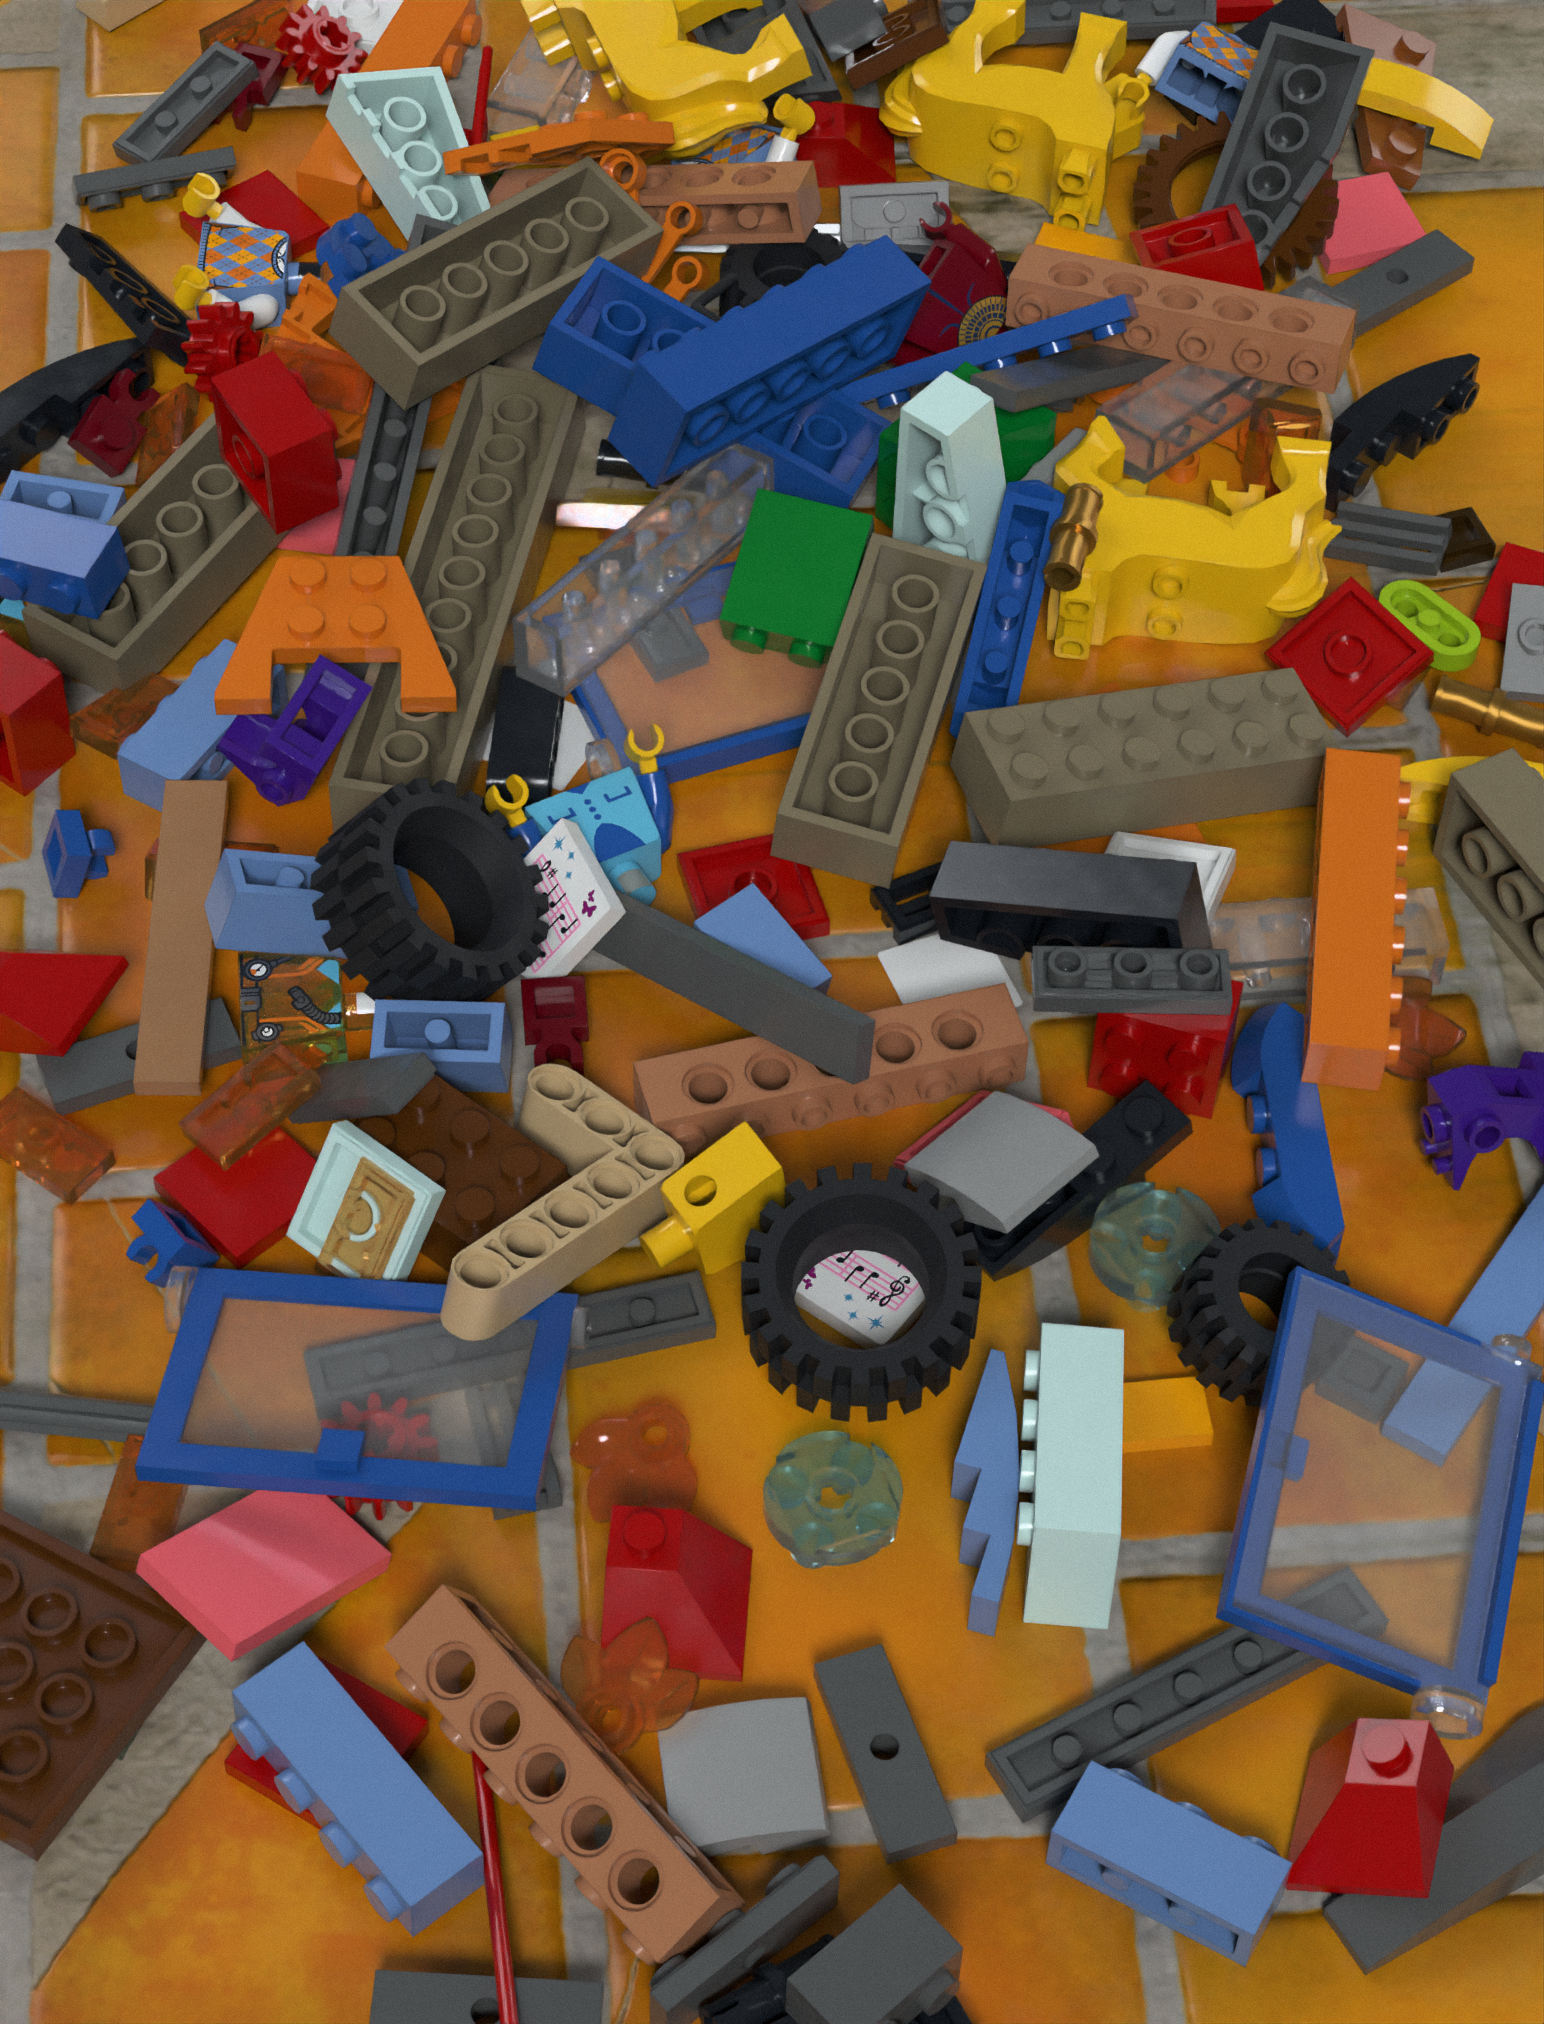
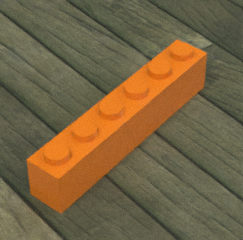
[296,0,482,222]
[1301,747,1411,1091]

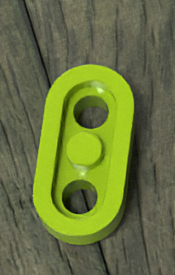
[1378,580,1481,672]

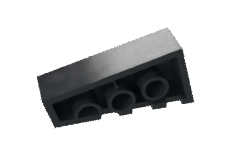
[929,841,1213,960]

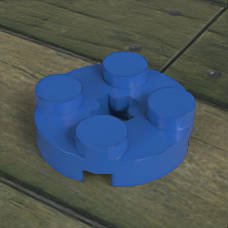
[316,213,405,299]

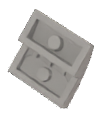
[838,180,949,249]
[904,1090,1099,1233]
[656,1697,831,1858]

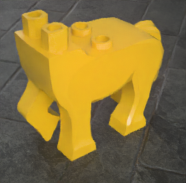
[519,0,813,160]
[879,0,1145,232]
[1047,415,1342,660]

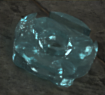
[1087,1182,1221,1313]
[763,1431,903,1569]

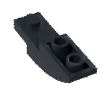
[0,337,155,485]
[1325,353,1480,513]
[962,1079,1193,1282]

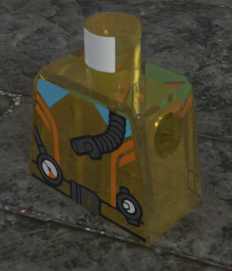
[238,952,375,1088]

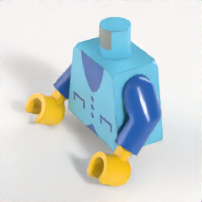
[485,723,675,906]

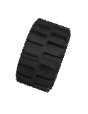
[719,228,848,317]
[1166,1218,1353,1407]

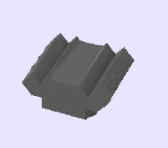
[693,0,843,108]

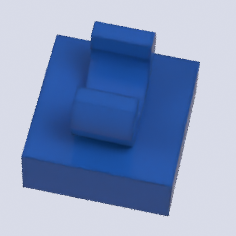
[42,810,116,898]
[126,1198,220,1288]

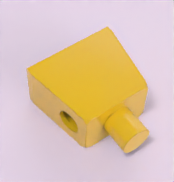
[638,1121,787,1275]

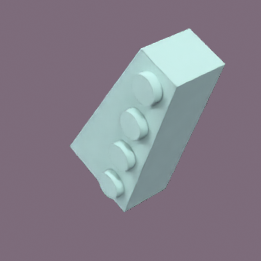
[325,66,491,241]
[892,371,1007,628]
[1016,1323,1124,1629]

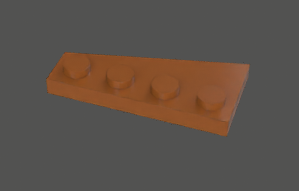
[1335,3,1436,191]

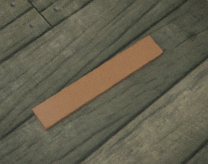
[133,780,229,1096]

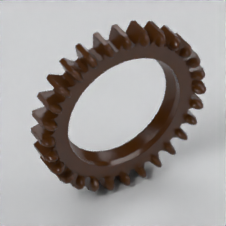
[1133,111,1339,290]

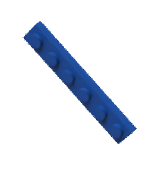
[835,294,1139,410]

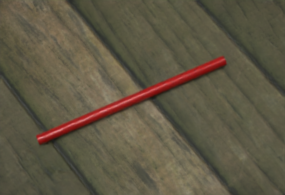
[471,1751,519,2024]

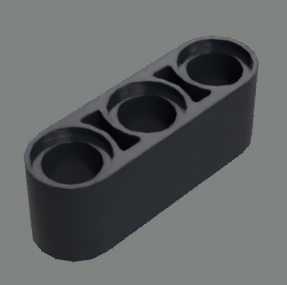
[486,665,565,808]

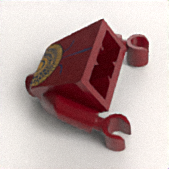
[885,201,1009,367]

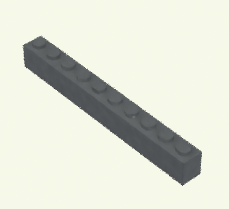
[302,213,457,681]

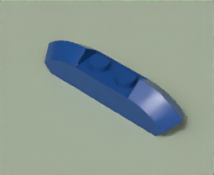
[949,480,1065,740]
[1231,1002,1345,1266]

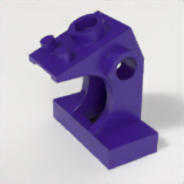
[216,654,373,807]
[1420,1051,1544,1190]

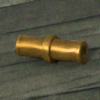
[1043,483,1104,591]
[1430,674,1544,750]

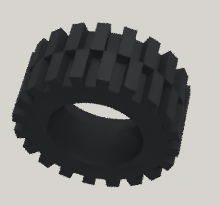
[310,778,549,1002]
[741,1163,982,1422]

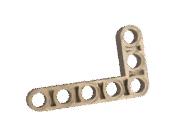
[440,1064,685,1341]

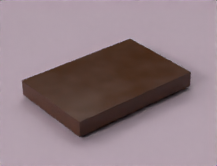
[845,0,950,90]

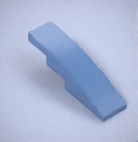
[951,1349,1020,1637]

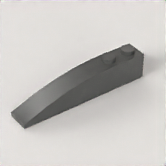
[1200,22,1375,267]
[1322,1705,1544,1975]

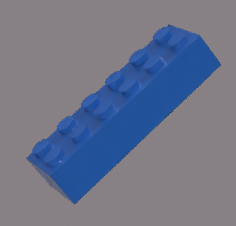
[607,235,932,488]
[532,255,893,510]

